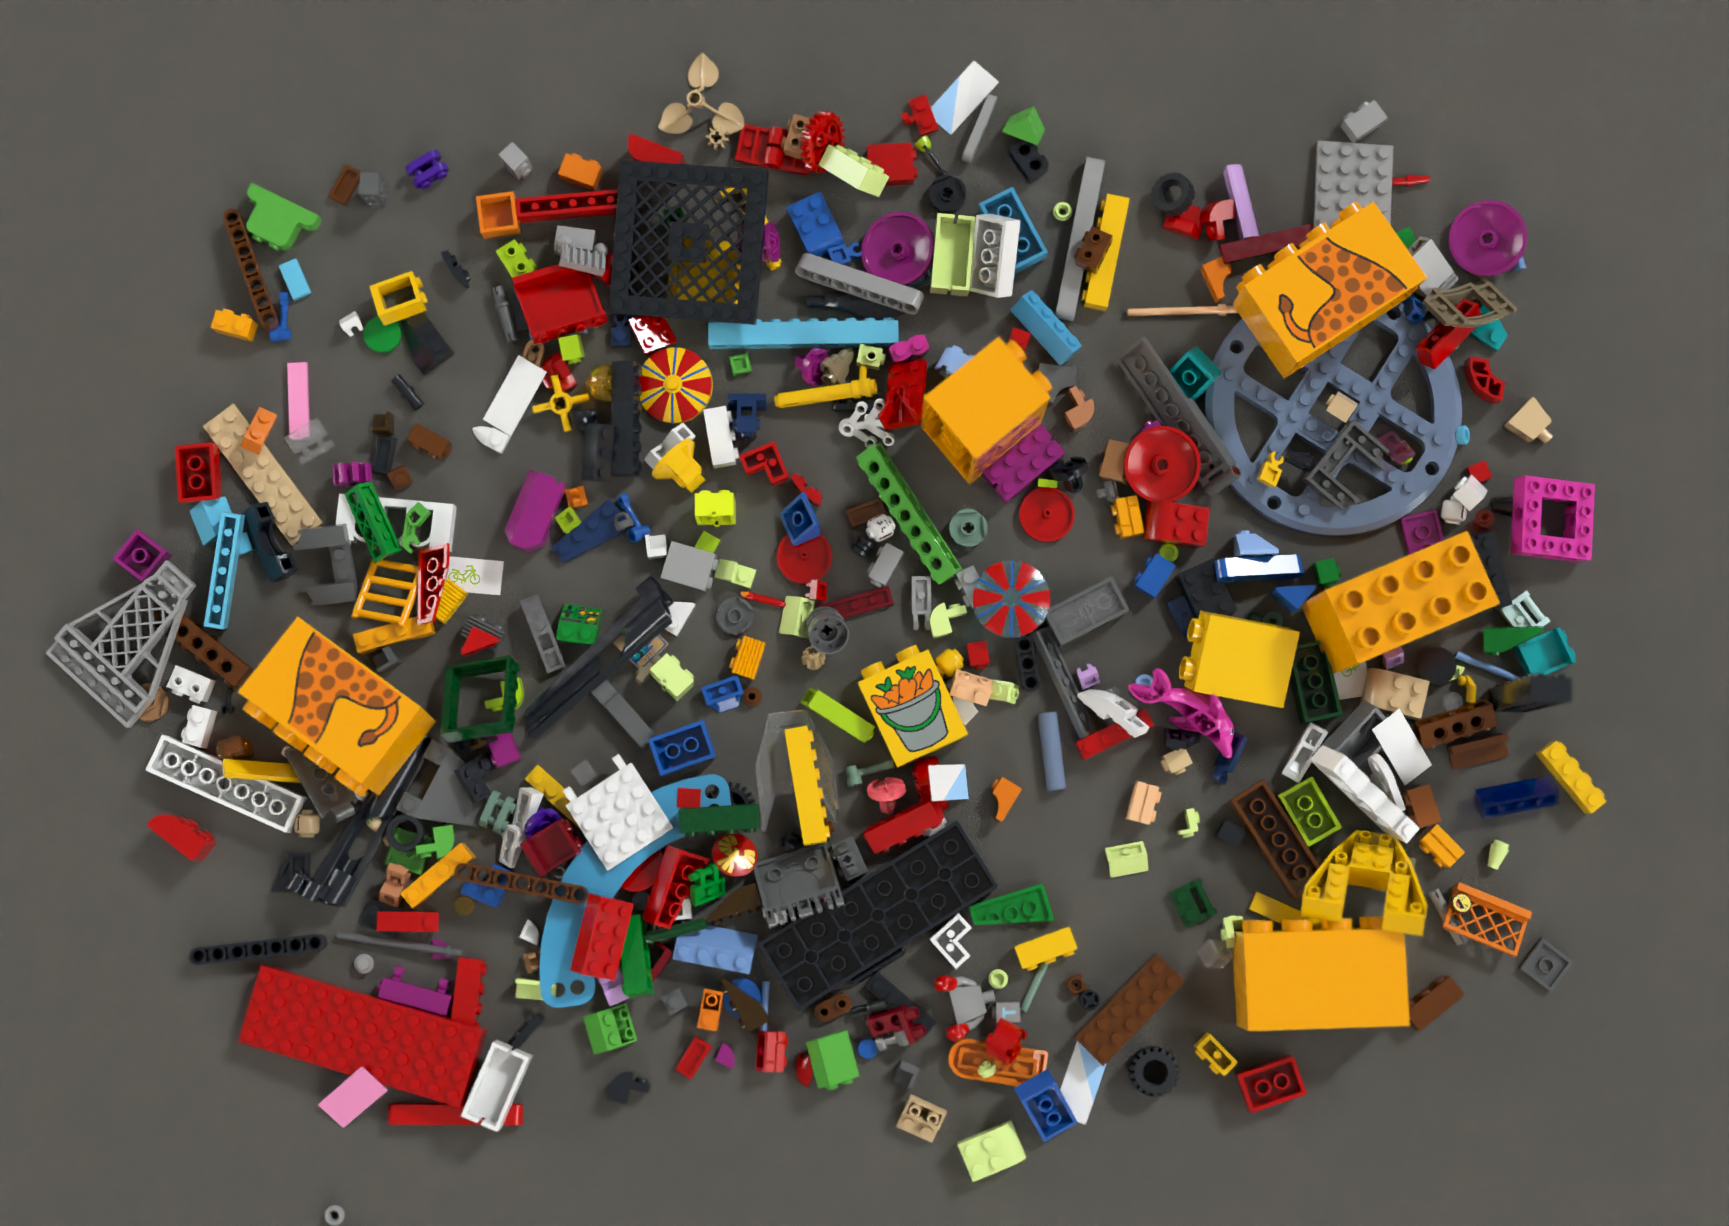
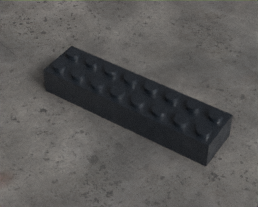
[1489,673,1572,713]

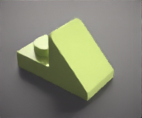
[714,559,756,589]

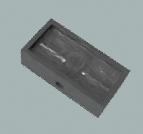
[1042,576,1130,648]

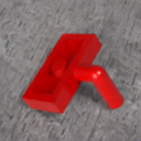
[901,94,939,137]

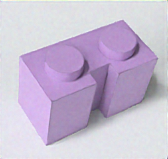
[598,963,629,1006]

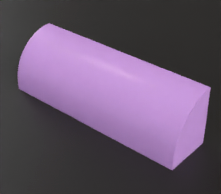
[1223,164,1259,240]

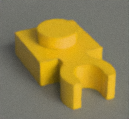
[1256,451,1284,488]

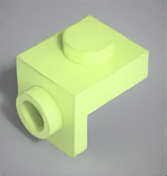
[989,679,1019,704]
[1177,808,1200,838]
[1220,916,1243,948]

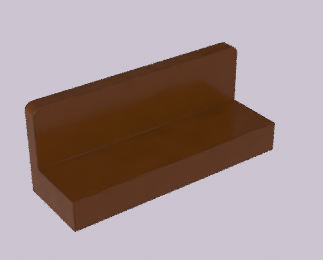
[1447,733,1510,770]

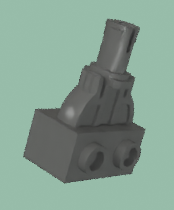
[830,836,868,881]

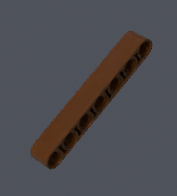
[223,209,279,332]
[454,863,589,904]

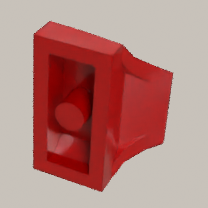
[1162,205,1204,241]
[541,352,578,392]

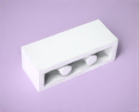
[703,406,739,468]

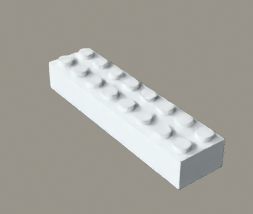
[146,735,308,833]

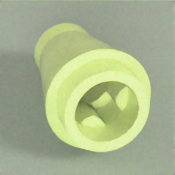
[1487,839,1509,870]

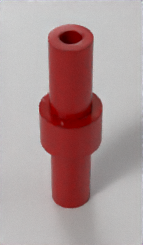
[1392,175,1430,187]

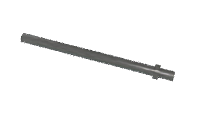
[337,931,463,957]

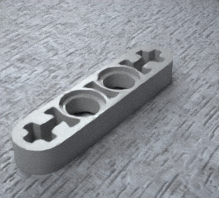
[961,94,998,163]

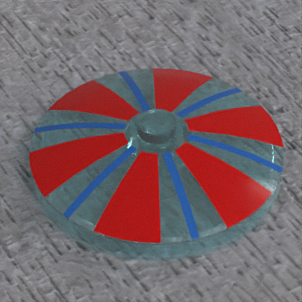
[972,560,1050,638]

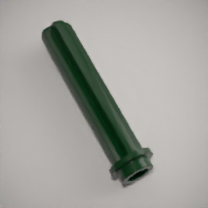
[644,918,707,945]

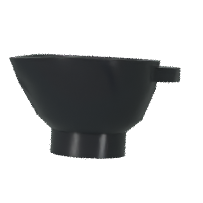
[570,409,598,430]

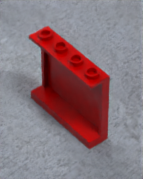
[512,264,607,344]

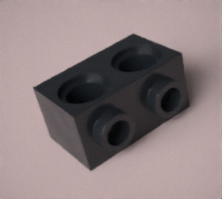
[1007,140,1049,184]

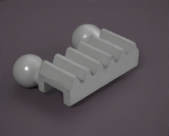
[557,234,608,276]

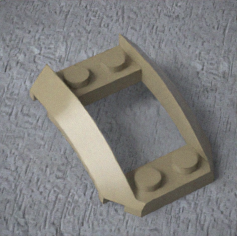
[1424,277,1517,328]

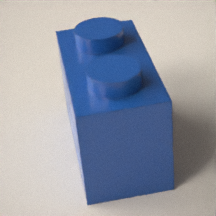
[1134,553,1176,599]

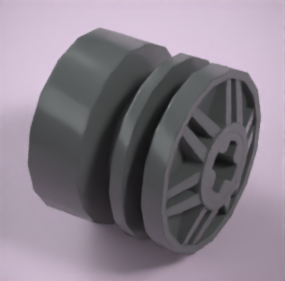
[805,607,849,654]

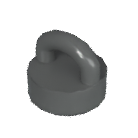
[614,512,634,532]

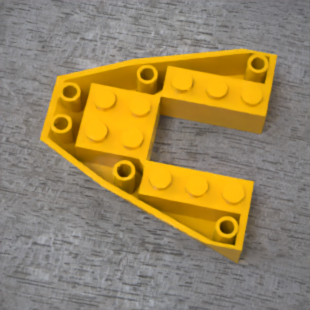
[1301,830,1427,936]

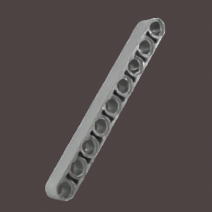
[1055,157,1105,321]

